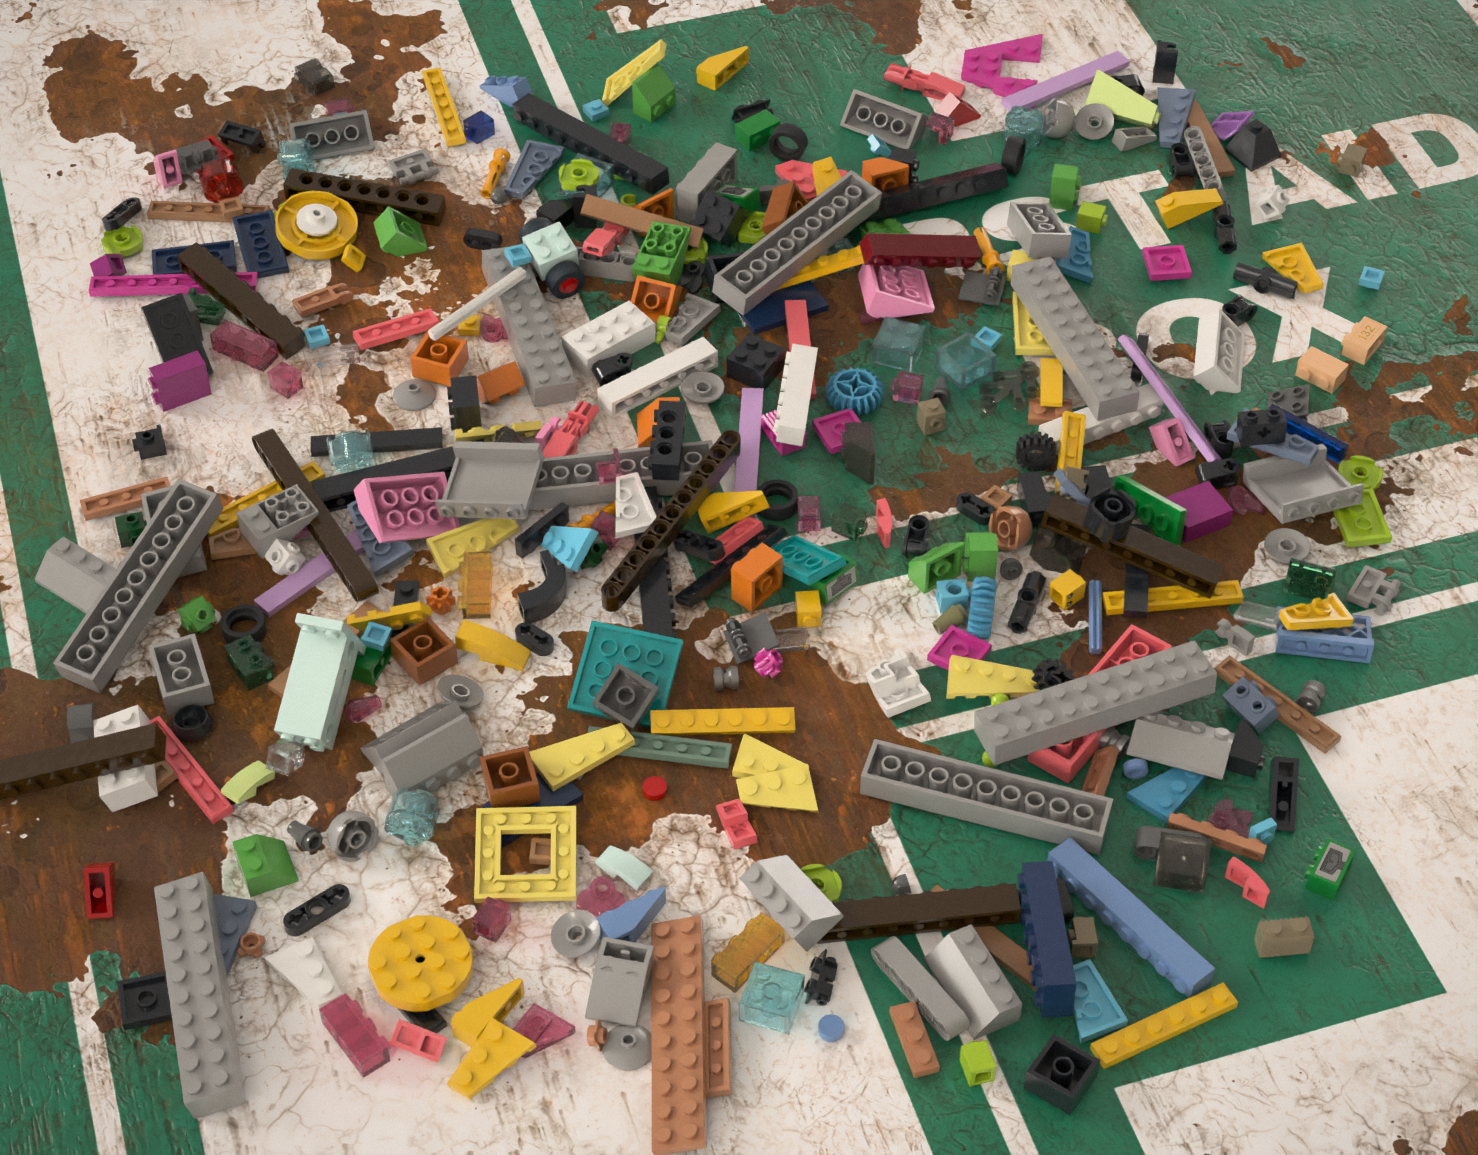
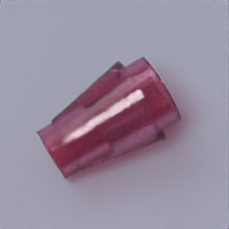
[344,695,382,722]

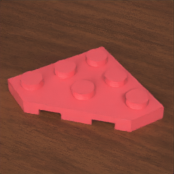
[775,160,848,202]

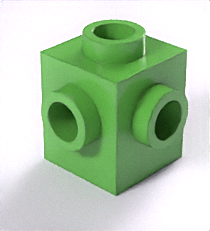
[176,596,217,634]

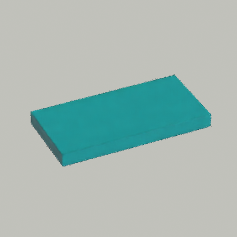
[771,535,847,585]

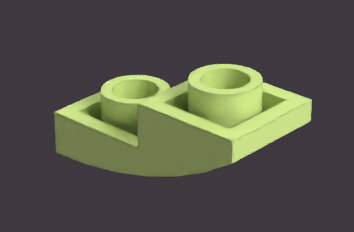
[221,760,275,804]

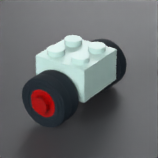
[519,217,585,299]

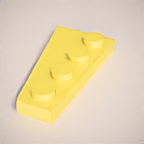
[946,655,1040,699]

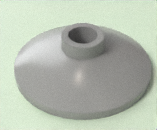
[1075,103,1114,140]
[681,372,724,404]
[393,379,436,411]
[1264,528,1310,564]
[437,675,484,708]
[551,910,601,958]
[602,1025,652,1071]

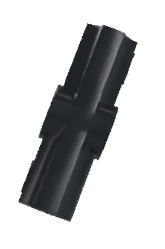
[1212,201,1237,254]
[1233,262,1298,299]
[1007,571,1046,634]

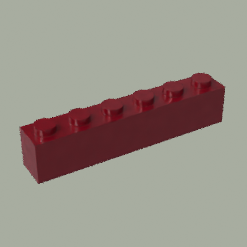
[859,233,981,269]

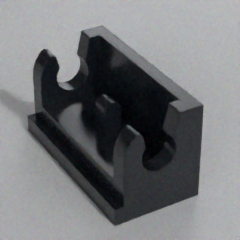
[1152,40,1178,84]
[218,120,266,154]
[573,184,598,228]

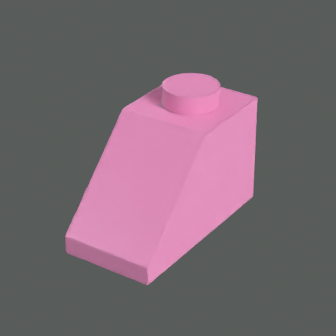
[153,150,183,188]
[1149,417,1195,466]

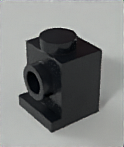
[132,424,167,460]

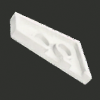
[615,472,656,539]
[264,937,343,1011]

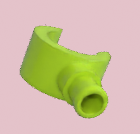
[620,194,636,207]
[655,315,672,344]

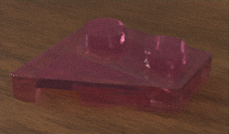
[512,1003,576,1058]

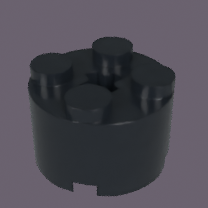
[1084,488,1136,543]

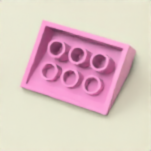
[858,263,935,319]
[354,472,460,543]

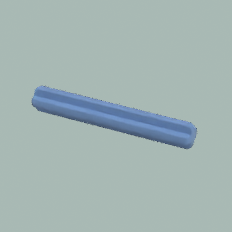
[1089,580,1102,655]

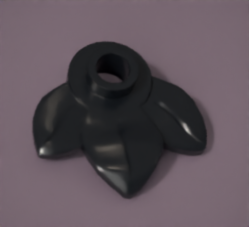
[677,261,705,295]

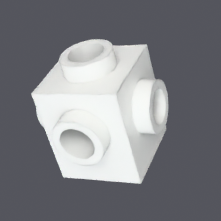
[1254,185,1290,220]
[265,538,306,576]

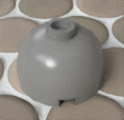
[1041,98,1077,138]
[327,810,379,862]

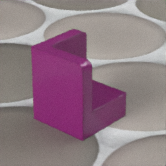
[90,254,127,276]

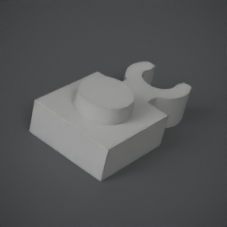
[1215,618,1255,656]

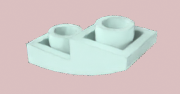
[595,845,653,891]

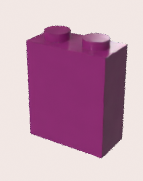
[148,350,212,412]
[1165,481,1233,543]

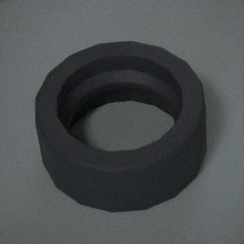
[768,123,808,162]
[1001,135,1026,175]
[757,479,798,521]
[221,604,267,649]

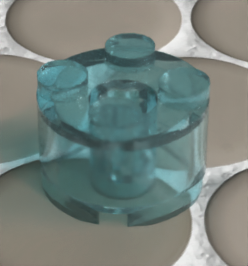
[1003,106,1044,151]
[277,138,314,181]
[326,430,375,471]
[384,788,440,846]

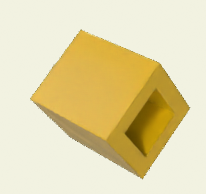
[1048,569,1086,610]
[795,590,821,628]

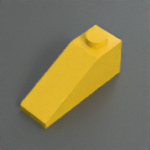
[696,46,749,91]
[1155,188,1224,229]
[697,491,769,534]
[451,978,525,1047]

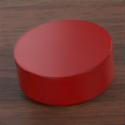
[642,776,667,801]

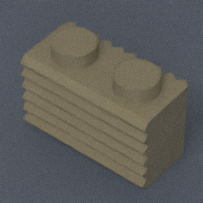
[1254,916,1314,958]

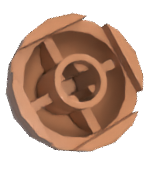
[989,506,1033,552]

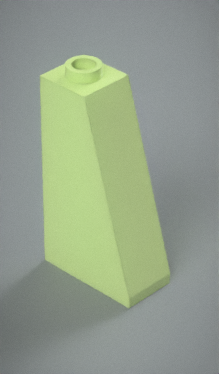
[1085,70,1161,129]

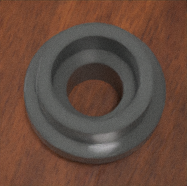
[1000,558,1023,580]

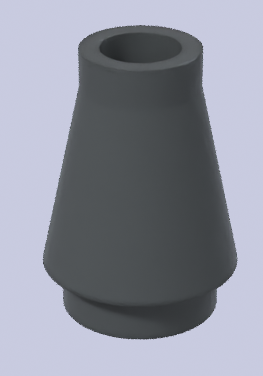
[929,377,951,405]
[287,820,323,852]

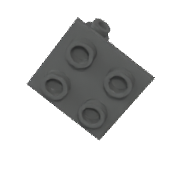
[171,139,222,175]
[958,267,1006,306]
[1267,384,1310,427]
[723,612,780,665]

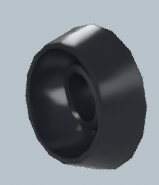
[172,704,214,741]

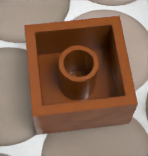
[390,617,458,686]
[480,746,541,808]

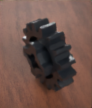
[1032,658,1077,690]

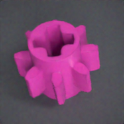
[754,648,783,678]

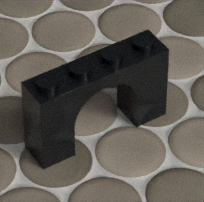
[1017,465,1113,527]

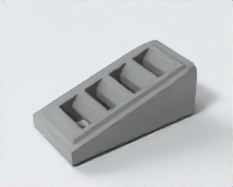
[1112,126,1157,151]

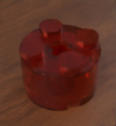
[199,159,244,203]

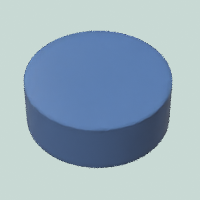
[1123,759,1149,779]
[818,1014,845,1042]

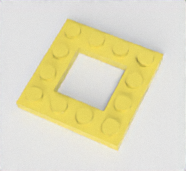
[474,806,576,903]

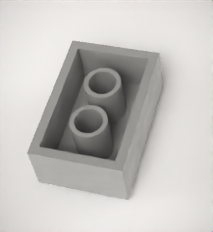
[148,633,214,716]

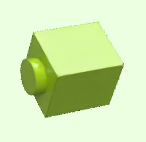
[1076,201,1108,234]
[959,1040,997,1087]

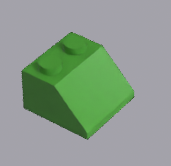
[632,64,676,122]
[373,206,428,257]
[908,542,964,594]
[232,834,299,897]

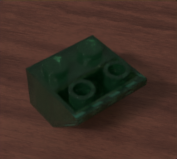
[1283,557,1337,600]

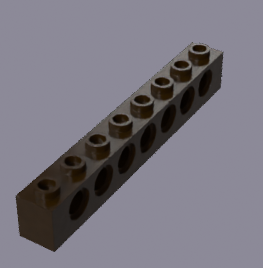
[283,168,446,227]

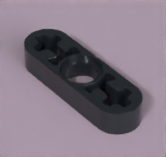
[102,197,142,231]
[1130,333,1150,382]
[673,530,725,562]
[283,884,351,936]

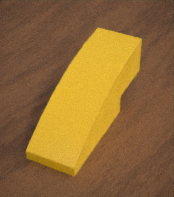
[1039,358,1063,407]
[455,620,531,671]

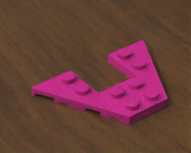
[961,34,1043,110]

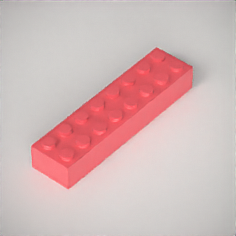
[1027,624,1172,784]

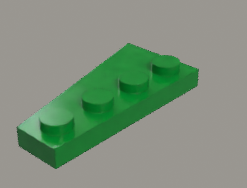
[1114,475,1187,546]

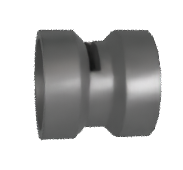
[713,666,739,691]
[1296,680,1327,714]
[1099,727,1131,759]

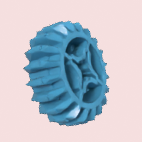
[826,366,884,417]
[967,576,997,639]

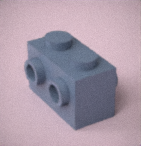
[1222,676,1280,735]

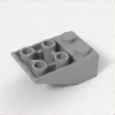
[237,484,319,559]
[585,937,654,1028]

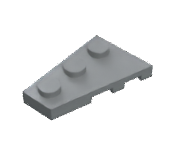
[665,293,721,346]

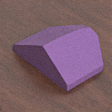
[1210,111,1255,141]

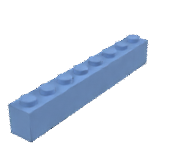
[1047,838,1215,998]

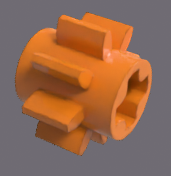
[426,586,456,615]

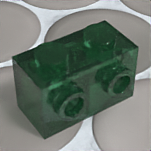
[224,634,275,691]

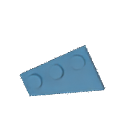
[1055,226,1093,284]
[1126,767,1208,823]

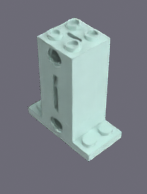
[274,613,366,752]

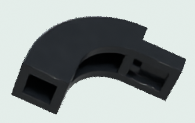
[517,550,567,623]

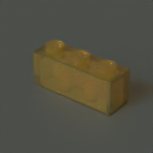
[457,551,493,619]
[711,912,785,993]

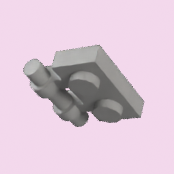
[388,149,439,186]
[1346,565,1401,616]

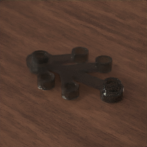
[979,361,1040,414]

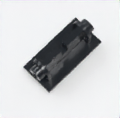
[731,99,773,123]
[804,949,838,1006]

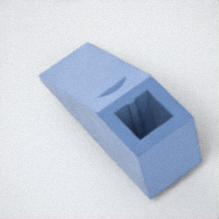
[479,75,533,107]
[596,886,666,942]

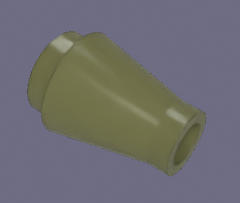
[932,604,968,634]

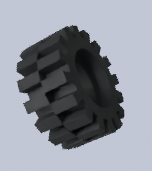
[1016,431,1056,472]

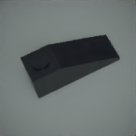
[1269,756,1299,832]

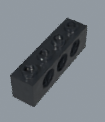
[648,401,686,481]

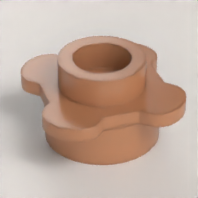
[237,932,266,958]
[587,1020,608,1052]

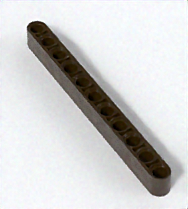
[252,428,379,603]
[601,430,741,612]

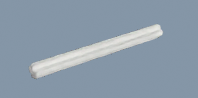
[428,267,526,341]

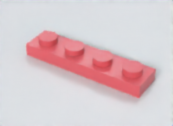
[353,308,439,350]

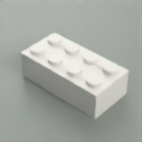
[562,301,655,378]
[93,705,158,812]

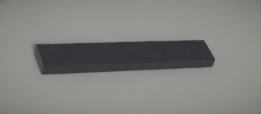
[310,427,443,457]
[675,524,787,608]
[1123,524,1151,618]

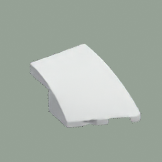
[865,647,931,718]

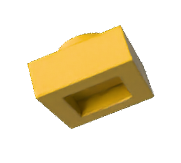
[341,243,366,273]
[458,315,481,336]

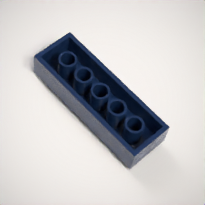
[1017,861,1076,1018]

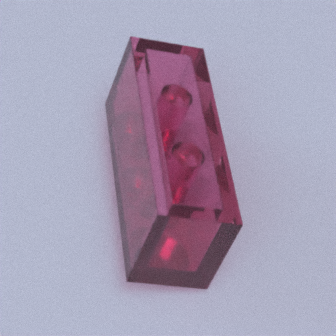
[210,319,279,372]
[319,993,391,1078]

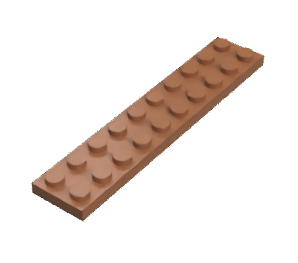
[651,915,707,1155]

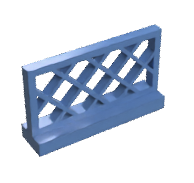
[1275,606,1374,663]

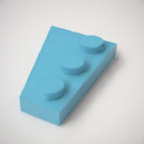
[541,526,598,572]
[1073,959,1128,1044]

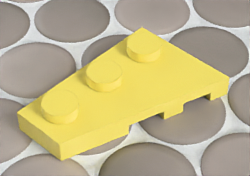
[732,733,809,778]
[736,764,818,813]

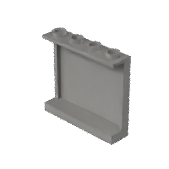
[435,441,544,519]
[1243,444,1364,524]

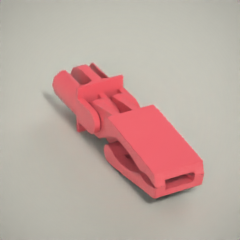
[883,63,966,100]
[582,222,630,257]
[543,400,599,458]

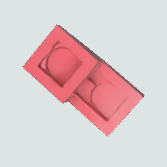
[876,498,892,549]
[716,799,758,850]
[1225,856,1270,909]
[389,1019,448,1063]

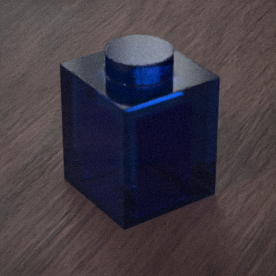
[463,110,495,144]

